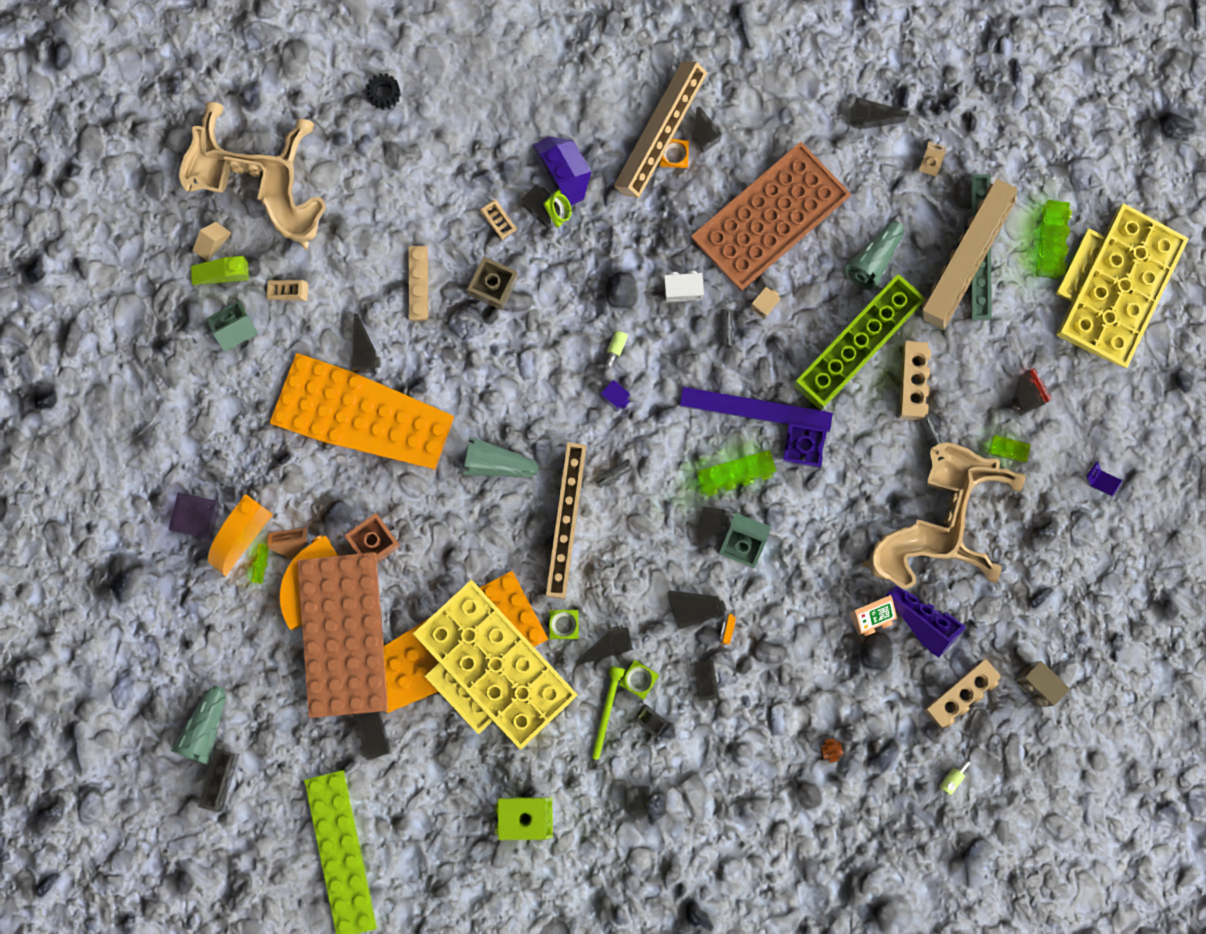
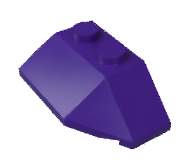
[532,136,591,206]

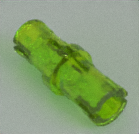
[251,544,269,584]

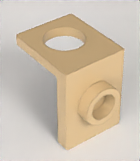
[919,141,946,176]

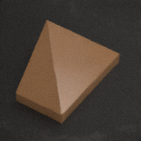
[268,527,308,560]

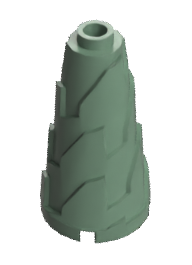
[844,221,904,290]
[462,437,539,478]
[170,685,227,765]

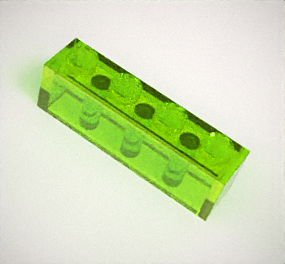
[1036,200,1072,279]
[695,450,777,497]

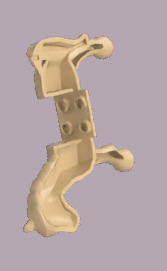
[179,101,326,250]
[862,442,1025,589]

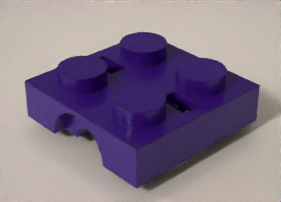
[782,423,827,468]

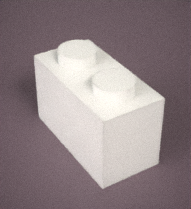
[664,271,704,302]

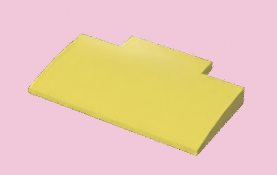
[1055,203,1189,368]
[413,580,577,750]

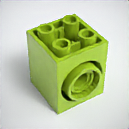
[495,797,553,840]

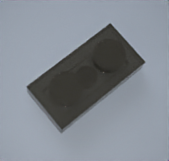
[694,660,719,701]

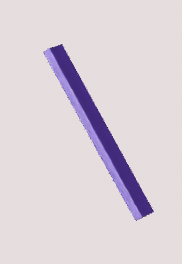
[680,387,833,432]

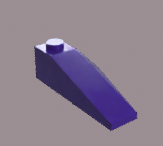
[886,586,966,658]

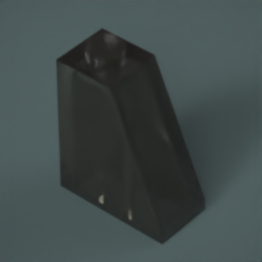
[667,590,726,630]

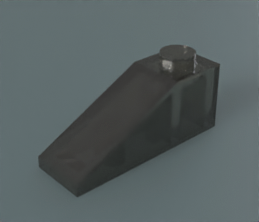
[848,97,910,129]
[352,313,381,373]
[576,625,633,666]

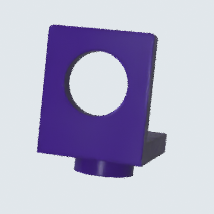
[1086,462,1122,497]

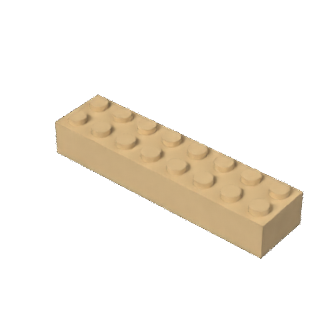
[922,178,1017,330]

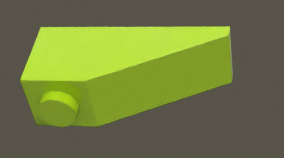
[191,256,249,285]

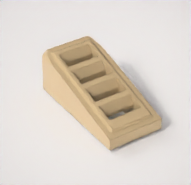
[479,199,517,240]
[267,280,308,301]

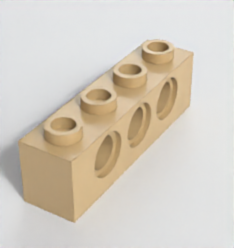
[898,341,931,421]
[923,659,1001,728]

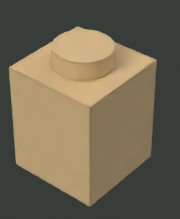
[750,287,781,320]

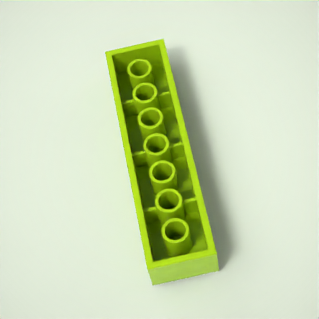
[793,274,926,411]

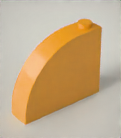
[207,494,273,576]
[280,535,339,631]

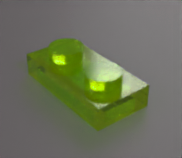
[988,435,1031,464]

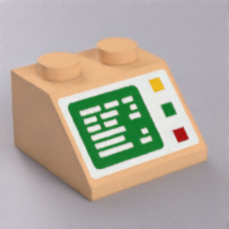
[849,595,897,636]

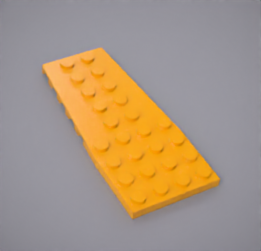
[270,353,454,470]
[384,571,548,713]

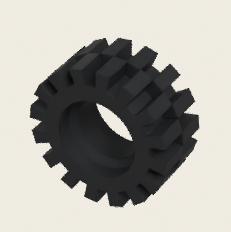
[366,73,401,110]

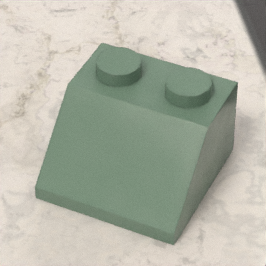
[207,300,258,352]
[719,513,771,568]

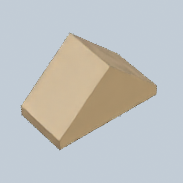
[193,222,231,262]

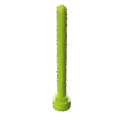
[592,666,625,760]

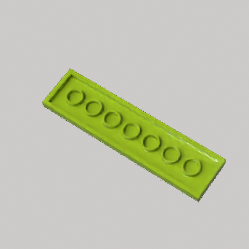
[304,770,377,934]

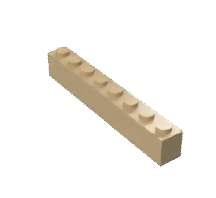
[614,61,707,198]
[546,442,587,600]

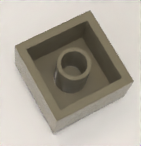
[467,256,519,311]
[1015,661,1070,707]

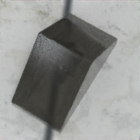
[632,703,668,738]

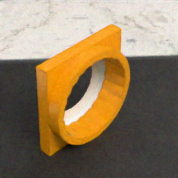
[660,139,689,168]
[720,614,736,645]

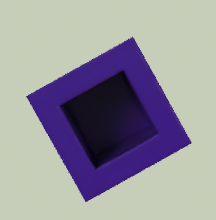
[601,380,631,412]

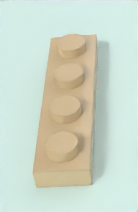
[409,246,429,321]

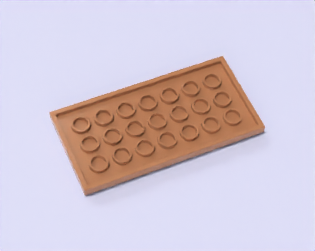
[691,142,852,292]
[298,552,389,718]

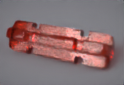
[1026,368,1052,404]

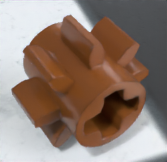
[820,738,843,763]

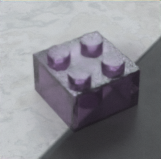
[168,492,221,541]

